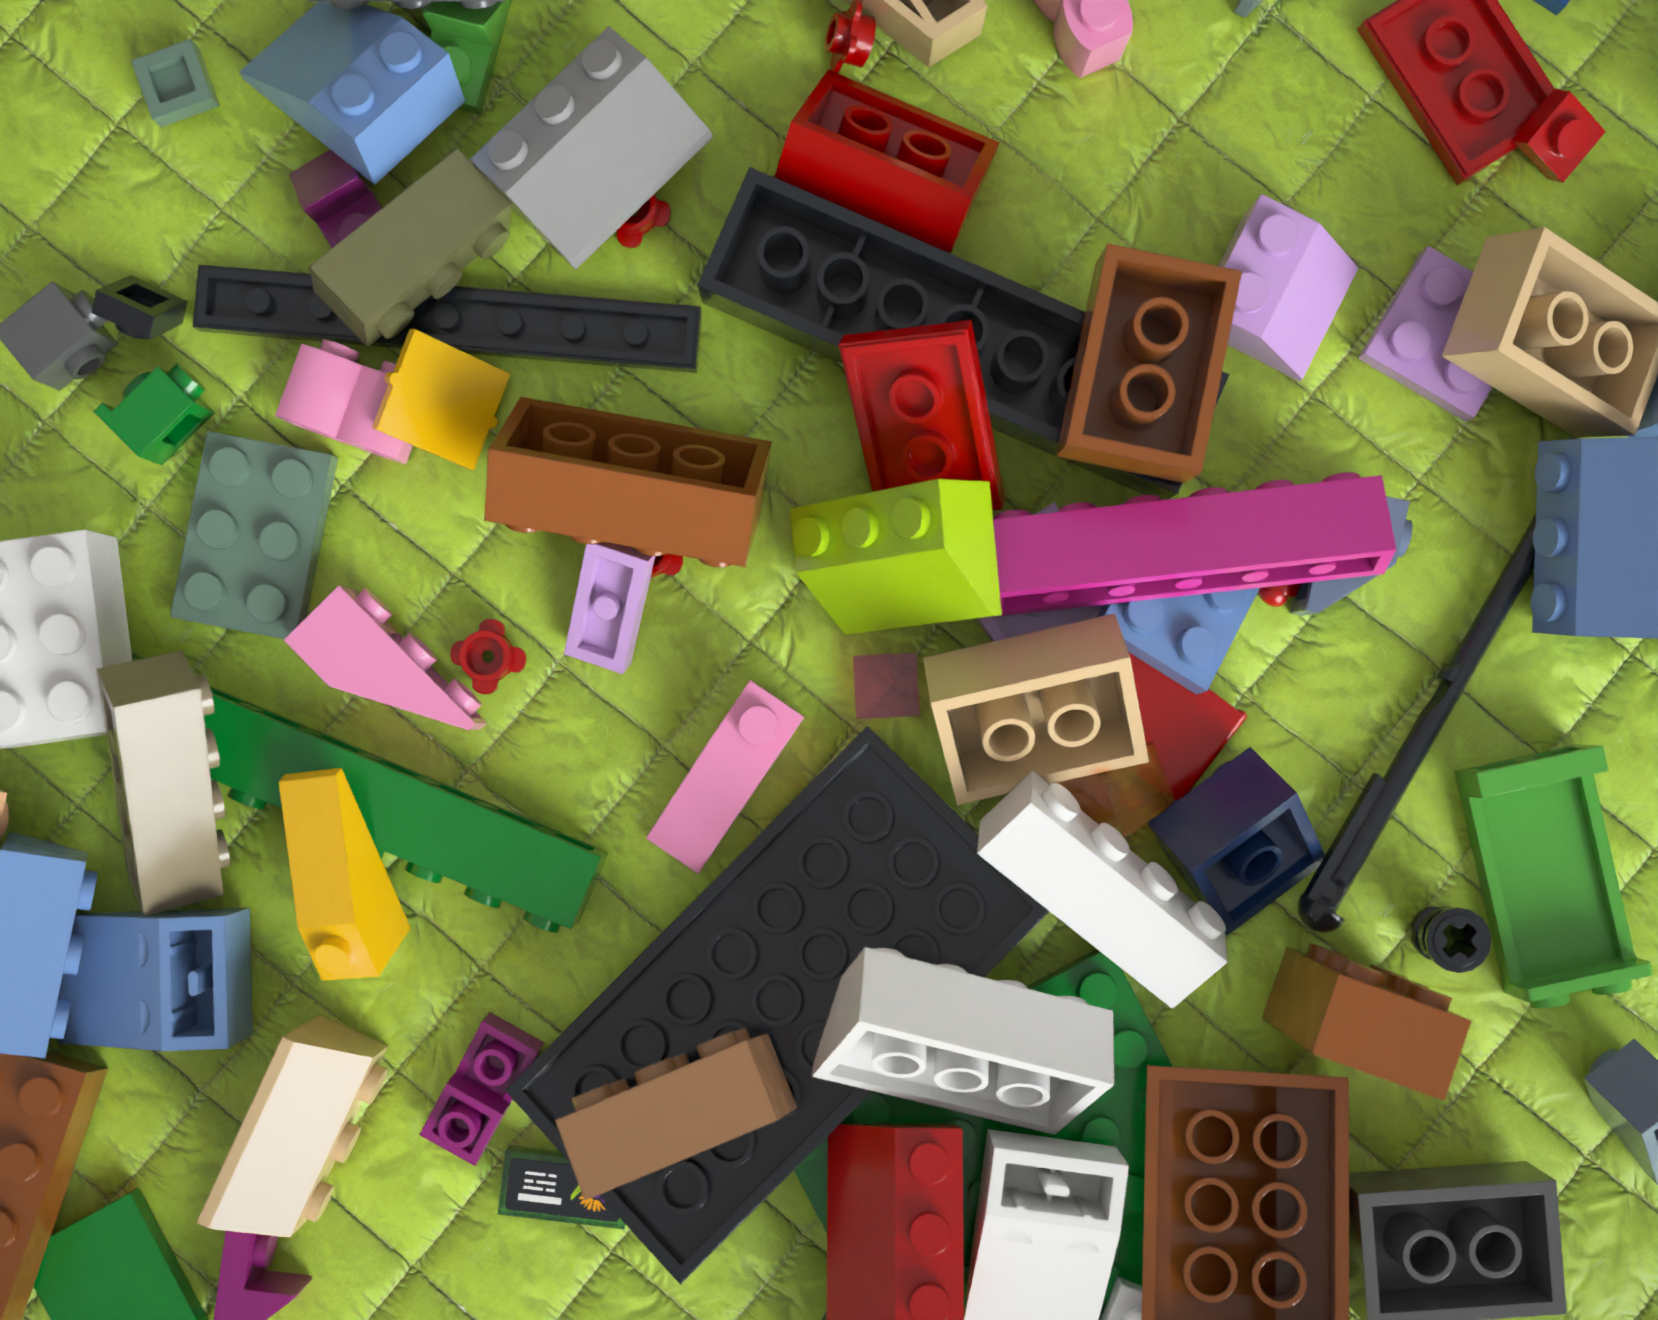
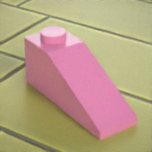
[646,680,805,874]

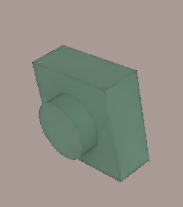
[131,39,220,128]

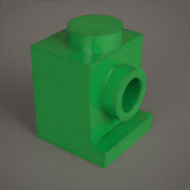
[93,363,215,466]

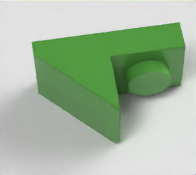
[422,0,512,115]

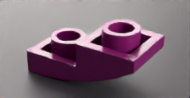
[419,1012,544,1166]

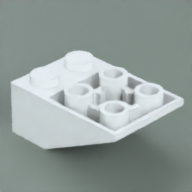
[964,1129,1129,1320]

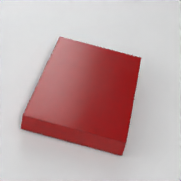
[1357,0,1554,186]
[838,320,1005,511]

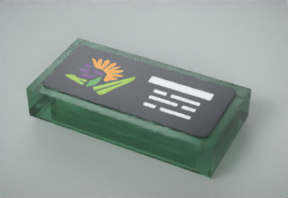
[497,1145,626,1230]

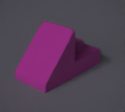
[289,150,383,248]
[213,1231,312,1320]

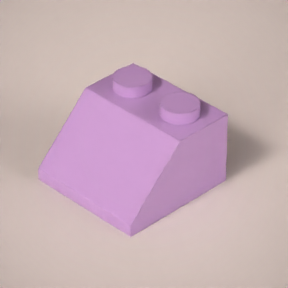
[1218,194,1358,381]

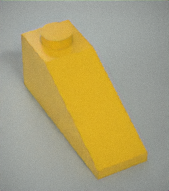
[279,768,411,981]

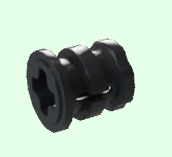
[1411,906,1492,973]

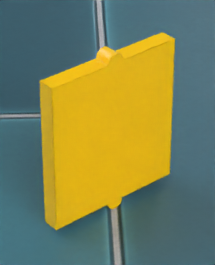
[372,329,510,471]

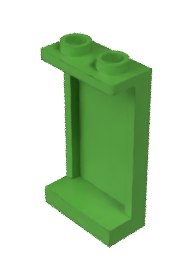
[1454,744,1653,1008]

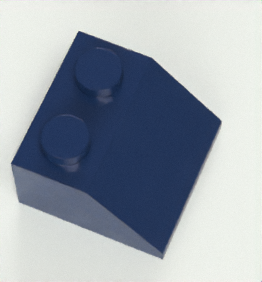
[1148,747,1325,936]

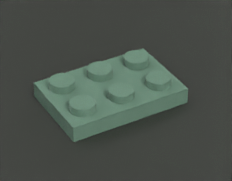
[170,431,338,639]

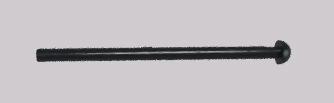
[1298,514,1536,933]

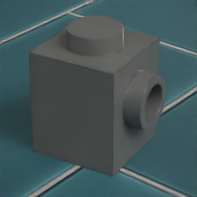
[0,281,118,391]

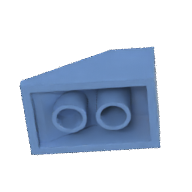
[239,1,465,185]

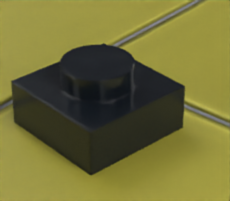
[92,275,188,340]

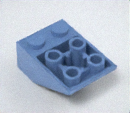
[58,908,253,1051]

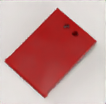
[1125,653,1247,804]

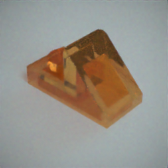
[1050,741,1175,837]

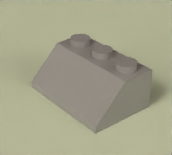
[470,26,714,270]

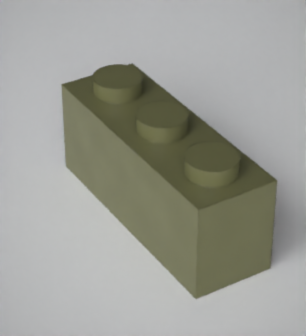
[309,148,511,347]

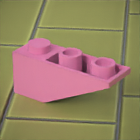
[284,586,487,730]

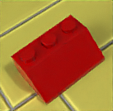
[774,70,1000,254]
[826,1123,964,1320]

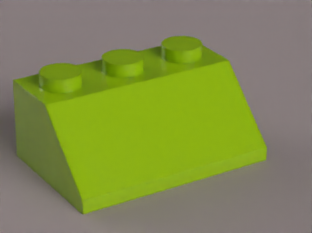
[790,479,1002,635]

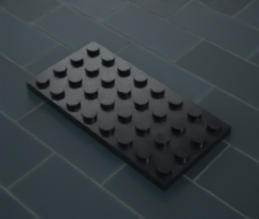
[505,726,1050,1285]

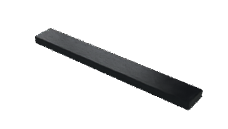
[193,264,702,373]

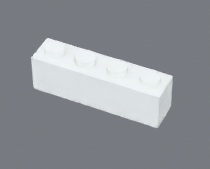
[977,771,1228,1009]

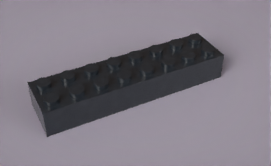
[697,167,1230,500]

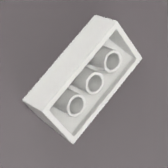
[812,947,1114,1135]

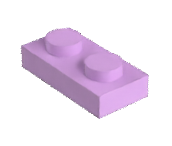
[564,542,655,674]

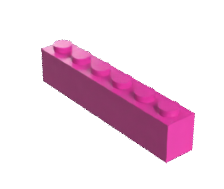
[992,472,1396,617]

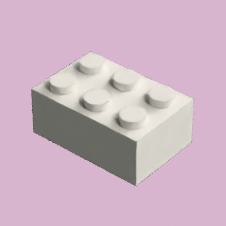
[0,530,132,748]

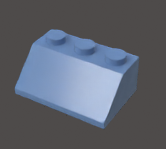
[1531,437,1658,639]
[0,832,98,1058]

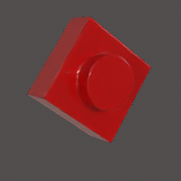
[1512,88,1606,183]

